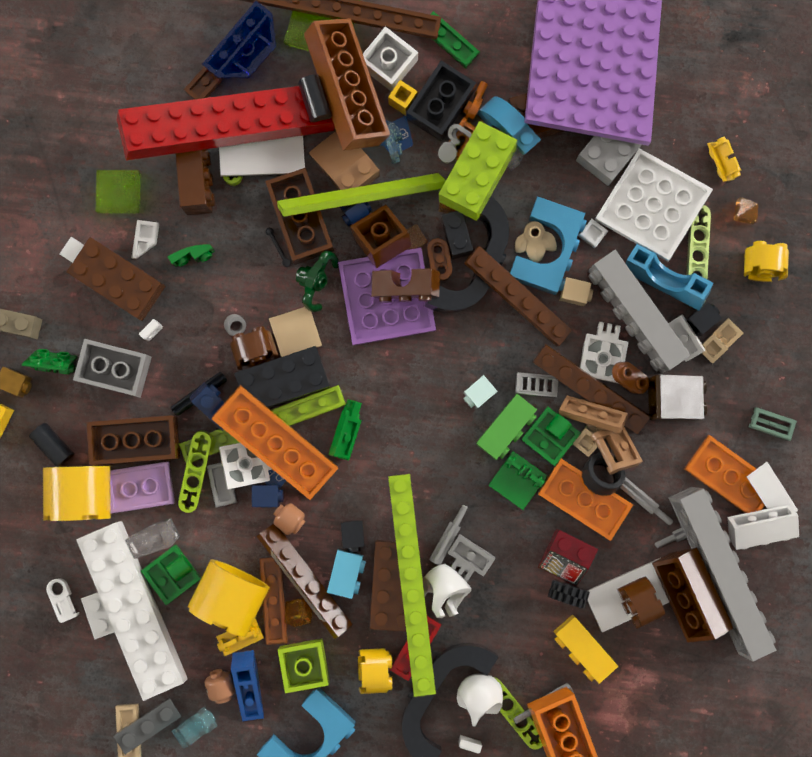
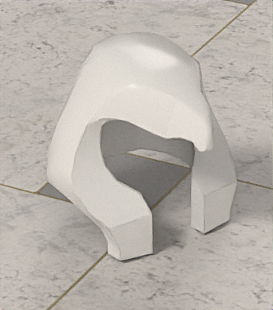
[423,564,471,618]
[457,673,503,726]

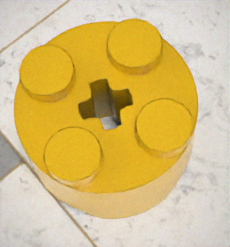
[744,241,789,282]
[358,648,392,694]

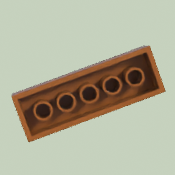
[304,18,390,151]

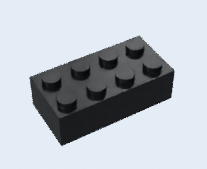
[234,346,331,409]

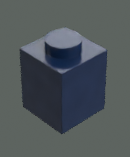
[252,485,284,507]

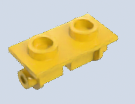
[707,136,741,182]
[216,618,264,656]

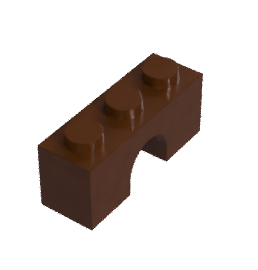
[371,268,440,303]

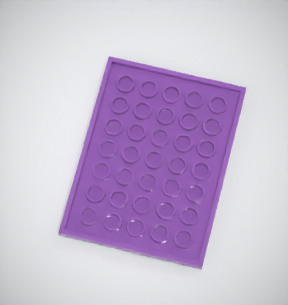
[524,0,662,146]

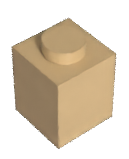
[559,277,593,306]

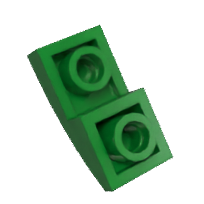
[168,244,215,267]

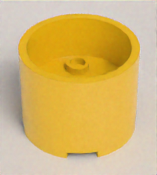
[43,466,111,521]
[188,559,270,637]

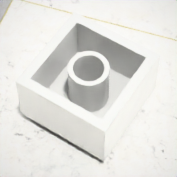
[363,27,418,92]

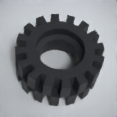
[548,580,590,609]

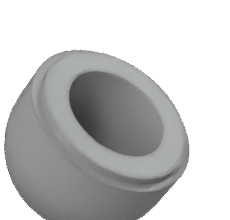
[224,314,246,336]

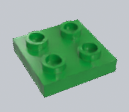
[521,406,581,466]
[141,544,201,605]

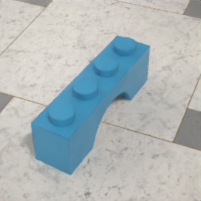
[626,244,714,311]

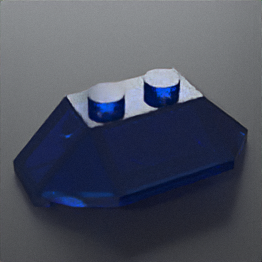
[202,1,276,78]

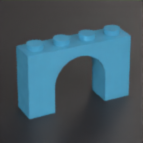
[510,196,587,295]
[257,687,355,757]

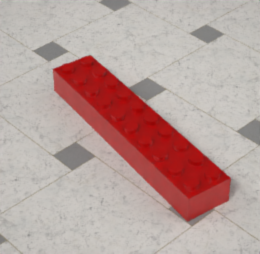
[117,86,335,161]

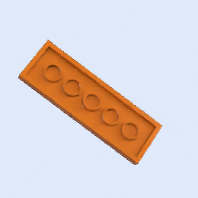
[212,385,338,500]

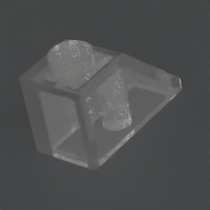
[125,518,180,559]

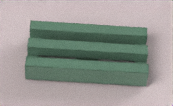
[748,407,797,441]

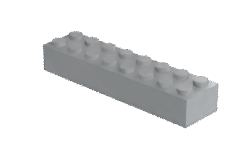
[668,487,777,662]

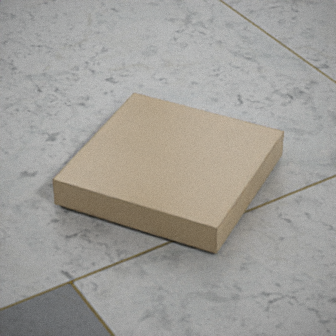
[269,307,322,357]

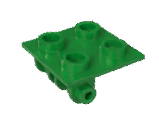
[22,349,77,375]
[488,451,547,510]

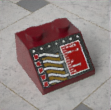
[538,529,598,587]

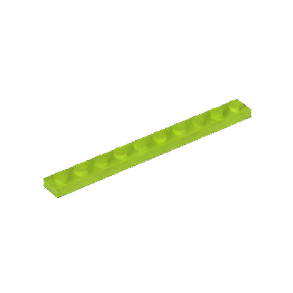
[388,474,436,697]

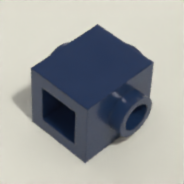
[340,202,372,227]

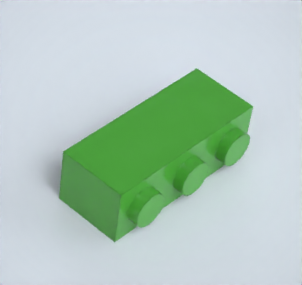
[476,394,537,460]

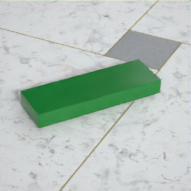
[430,11,480,69]

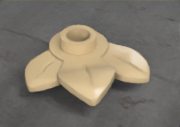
[515,221,557,263]

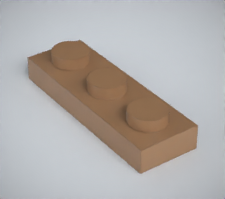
[559,395,628,434]

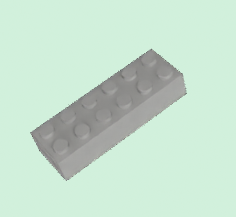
[588,250,691,373]

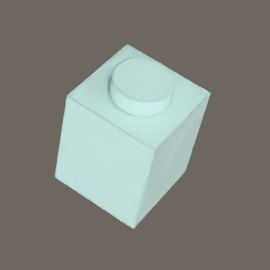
[463,375,498,409]

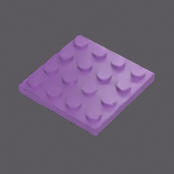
[338,248,436,346]

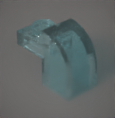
[370,120,403,164]
[171,706,217,749]

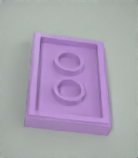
[110,461,175,513]

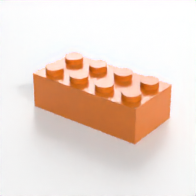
[527,687,598,757]

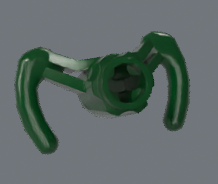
[296,251,339,312]

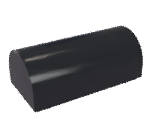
[298,74,332,123]
[29,423,74,467]

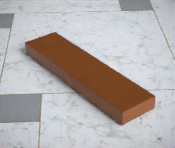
[259,557,288,645]

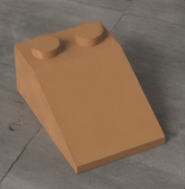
[309,131,380,190]

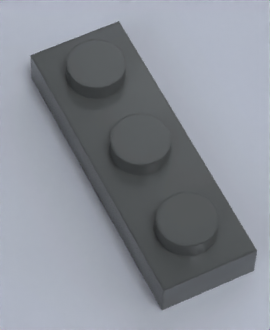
[113,697,181,755]

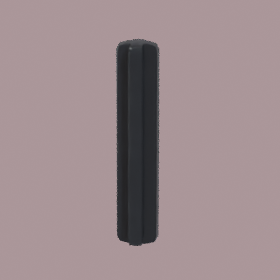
[171,372,227,416]

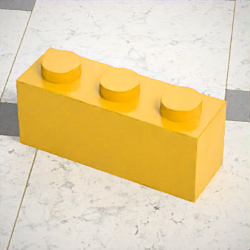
[553,615,619,684]

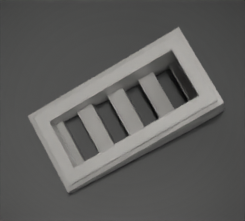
[515,372,558,397]

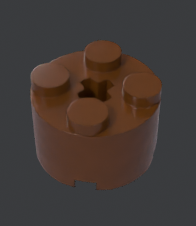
[230,326,279,370]
[617,577,665,629]

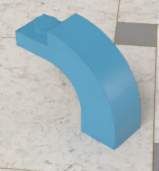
[477,96,541,155]

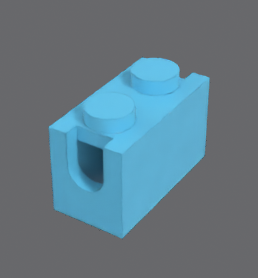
[327,549,366,599]

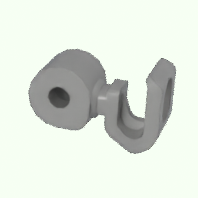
[438,124,472,164]

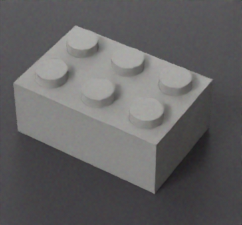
[576,136,641,186]
[73,339,152,398]

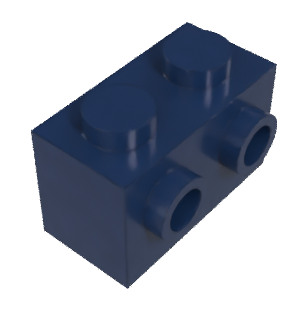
[189,382,228,431]

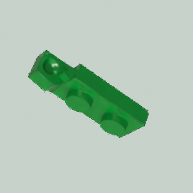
[329,399,362,461]

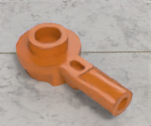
[463,81,488,120]

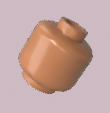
[273,503,306,535]
[204,669,235,704]

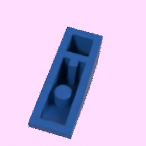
[231,650,264,721]

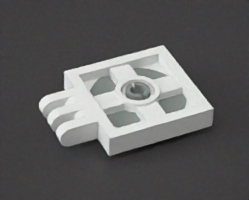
[580,322,628,384]
[219,443,273,490]

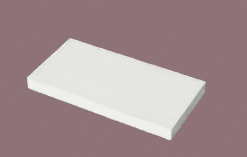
[219,135,305,177]
[587,558,669,632]

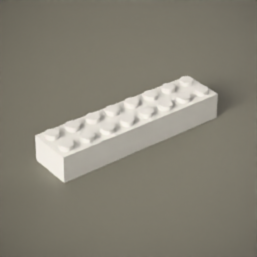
[76,521,188,701]

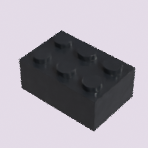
[406,60,476,141]

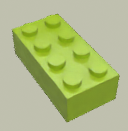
[439,121,518,221]

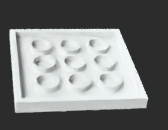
[595,148,713,262]

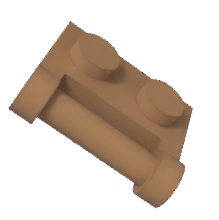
[590,427,643,475]

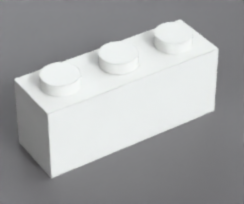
[727,504,799,550]

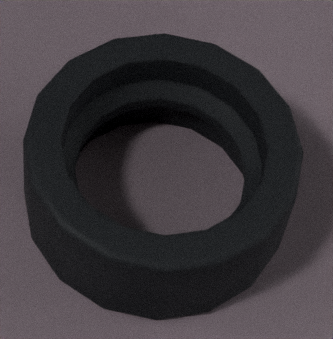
[582,453,625,496]

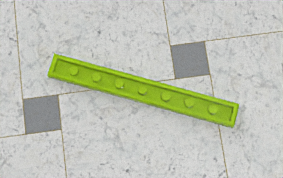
[277,173,446,217]
[179,385,346,464]

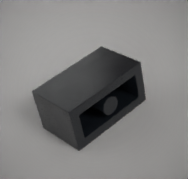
[441,211,473,260]

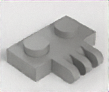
[448,534,495,582]

